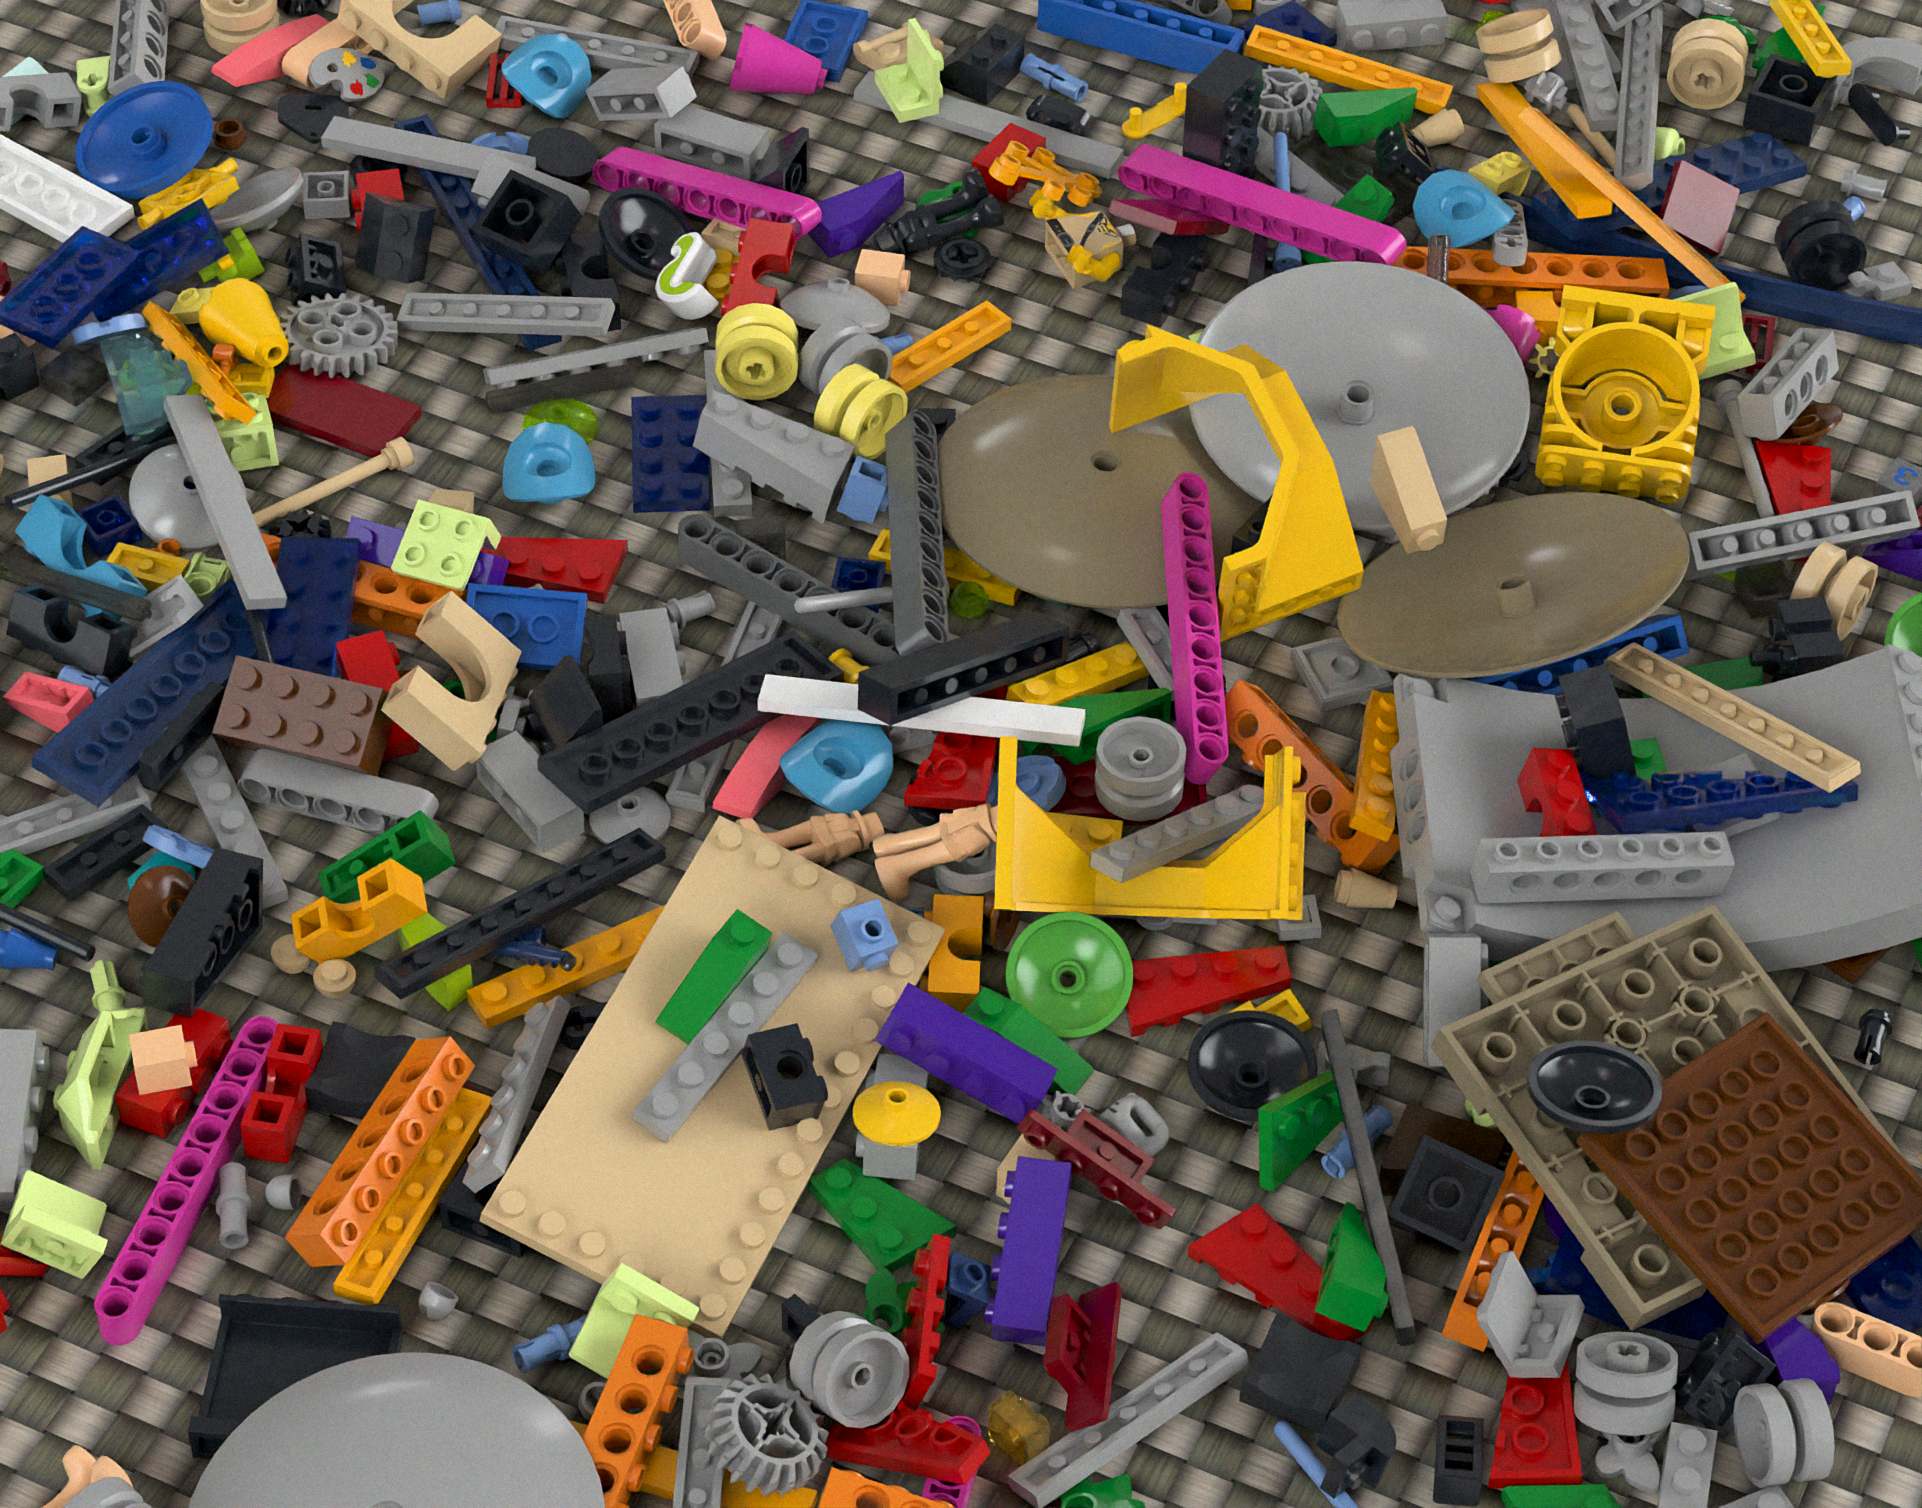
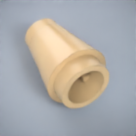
[1410,108,1464,147]
[1334,867,1397,909]

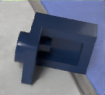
[945,1252,991,1328]

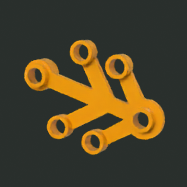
[989,141,1102,207]

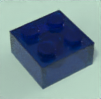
[75,494,143,558]
[831,556,886,613]

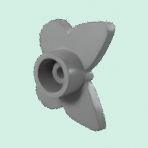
[1675,0,1734,18]
[676,1330,762,1390]
[1595,1427,1668,1494]

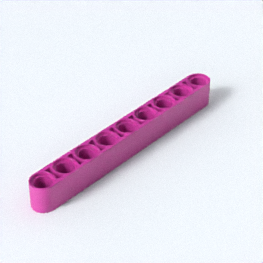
[1117,144,1407,266]
[1161,472,1229,785]
[94,1016,278,1345]

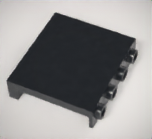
[188,1294,404,1459]

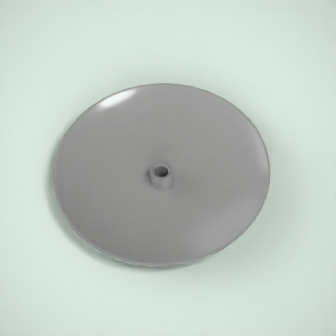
[1188,261,1530,530]
[188,1353,605,1508]

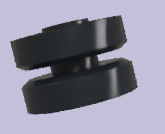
[1774,199,1867,291]

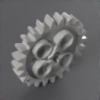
[280,293,398,378]

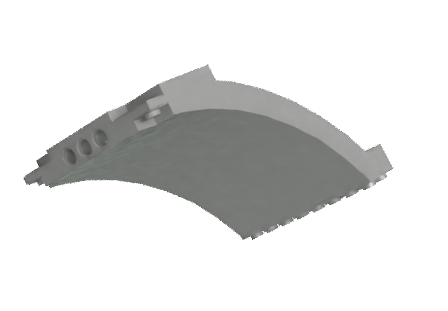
[1390,644,1922,972]

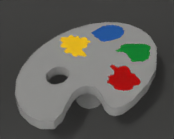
[308,48,384,102]

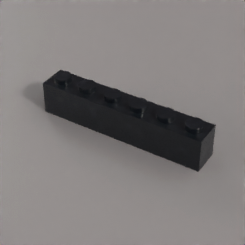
[857,611,1069,726]

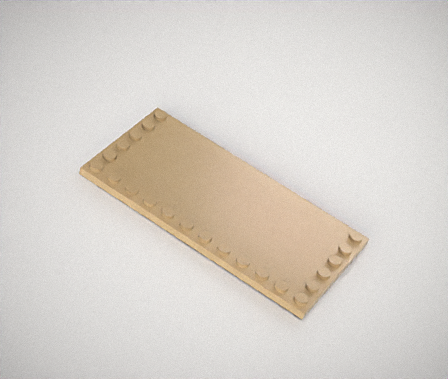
[480,815,946,1340]

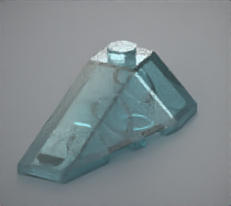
[98,331,193,436]

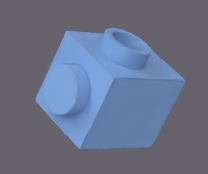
[836,455,888,524]
[830,898,899,972]

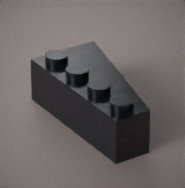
[139,847,264,1018]

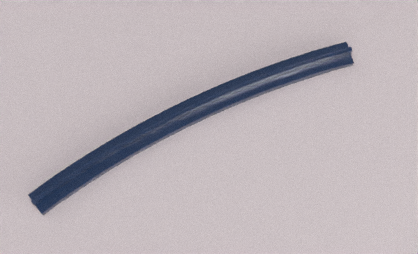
[1435,164,1922,345]

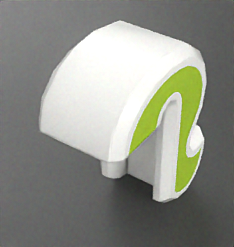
[655,232,719,320]

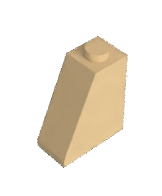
[1370,425,1447,554]

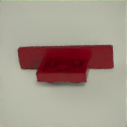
[1016,1109,1176,1229]
[1043,1282,1122,1432]

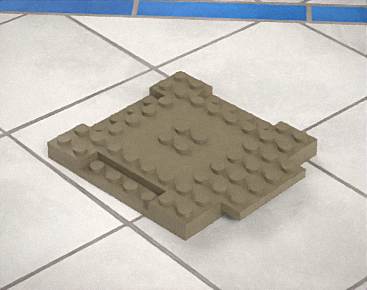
[1431,904,1917,1331]

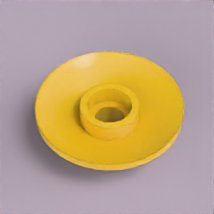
[853,1081,941,1146]

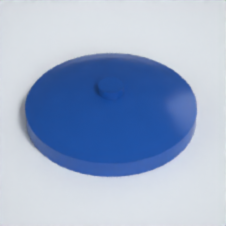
[75,81,213,200]

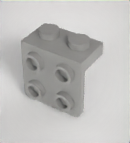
[1477,1251,1585,1378]

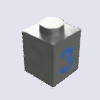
[1873,457,1922,509]

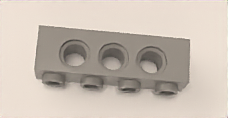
[1738,327,1839,441]

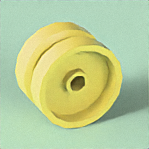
[715,303,798,400]
[814,364,908,460]

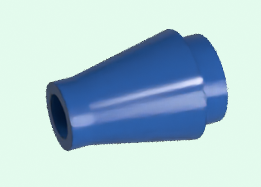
[0,928,59,970]

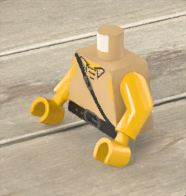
[1029,189,1136,290]

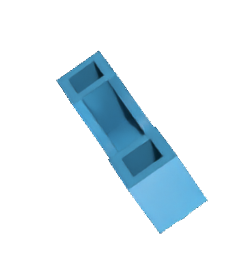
[15,494,148,620]

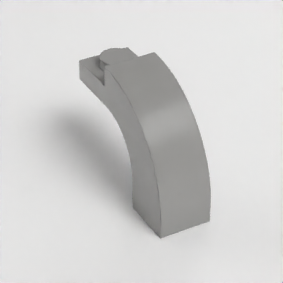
[1830,37,1922,111]

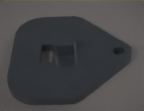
[277,93,349,144]

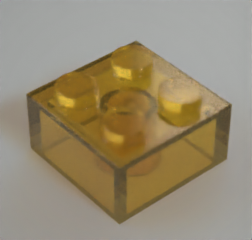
[988,1390,1050,1467]

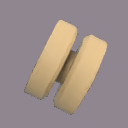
[200,0,280,55]
[1475,8,1562,83]
[1667,18,1749,110]
[1789,541,1878,642]

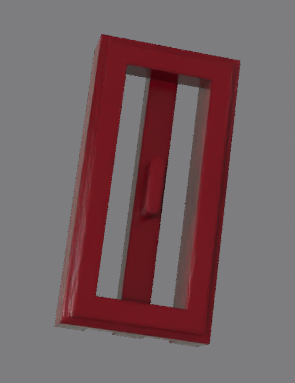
[1733,313,1776,374]

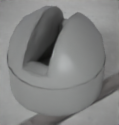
[265,1174,301,1210]
[418,1281,459,1321]
[578,1382,606,1422]

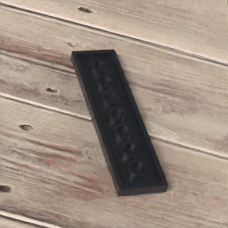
[537,630,844,815]

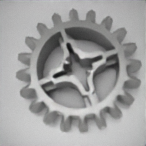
[1258,64,1323,141]
[703,1373,829,1498]

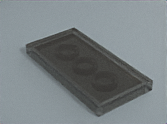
[1288,130,1422,227]

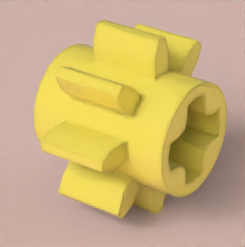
[1529,337,1558,380]

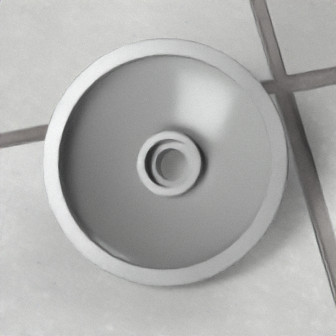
[203,167,304,233]
[780,277,890,334]
[129,444,246,552]

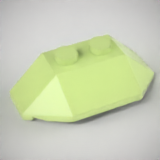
[53,1007,150,1170]

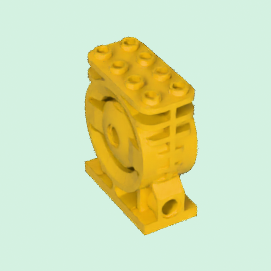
[1535,285,1716,504]

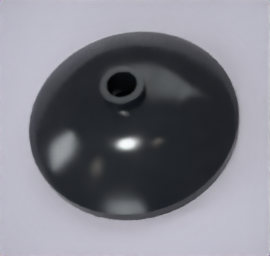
[598,188,695,281]
[1187,1010,1318,1122]
[1527,1040,1663,1135]

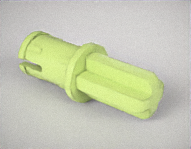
[90,960,127,1013]

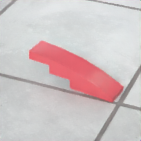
[211,14,330,87]
[2,672,94,733]
[712,714,820,818]

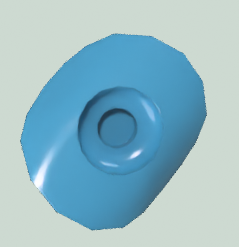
[502,34,592,118]
[1413,169,1515,249]
[502,422,596,505]
[779,719,893,814]

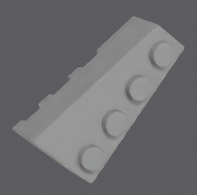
[693,390,856,524]
[0,1029,52,1209]

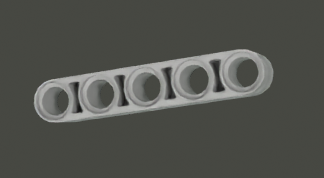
[237,749,439,834]

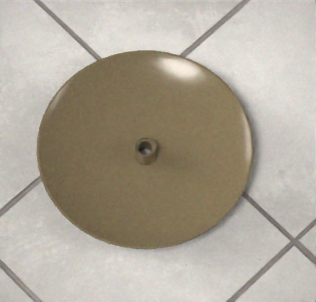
[937,374,1264,609]
[1337,492,1690,678]

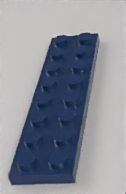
[1531,132,1807,241]
[32,579,294,808]

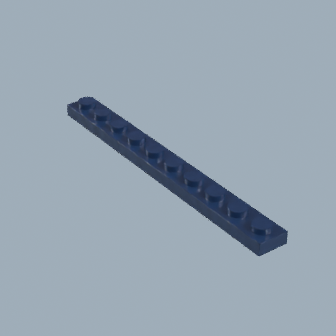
[394,114,562,352]

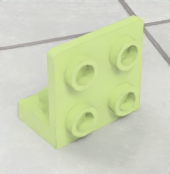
[874,18,944,123]
[1673,282,1756,380]
[204,392,279,471]
[391,499,501,591]
[1,1170,108,1279]
[569,1263,700,1379]

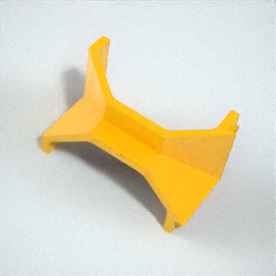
[1109,324,1364,642]
[994,736,1306,920]

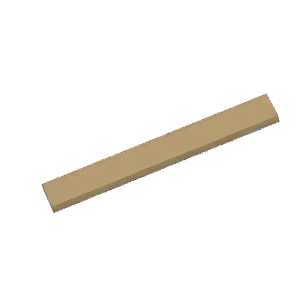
[1604,642,1861,793]

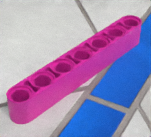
[592,146,822,241]

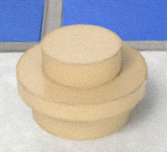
[271,934,312,974]
[313,959,356,999]

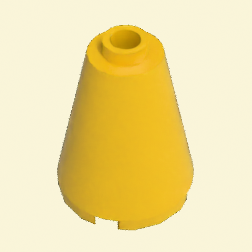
[199,278,289,368]

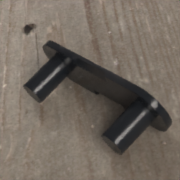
[1848,83,1911,146]

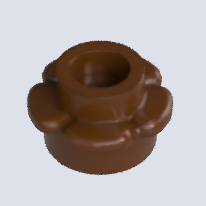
[212,118,247,151]

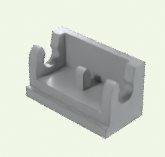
[119,574,204,657]

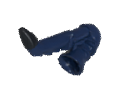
[486,926,577,972]

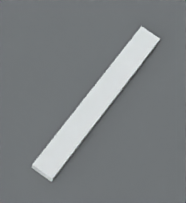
[758,674,1085,746]

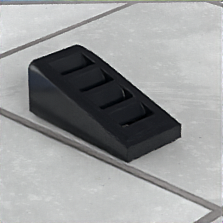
[1433,1415,1484,1507]

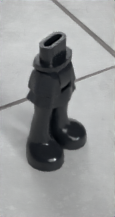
[873,167,1004,257]

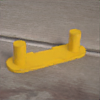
[1122,82,1187,139]

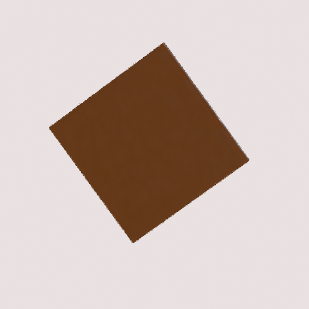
[1576,1011,1922,1345]

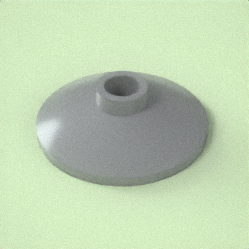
[589,787,671,845]

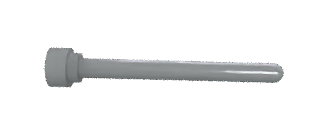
[1713,379,1775,519]
[794,577,950,614]

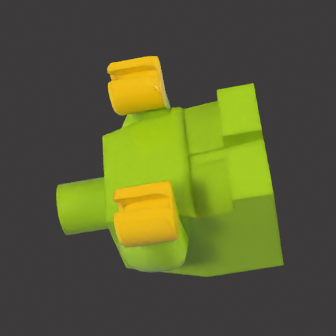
[197,227,265,283]

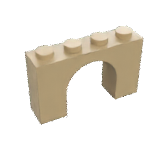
[337,0,502,100]
[381,591,522,771]

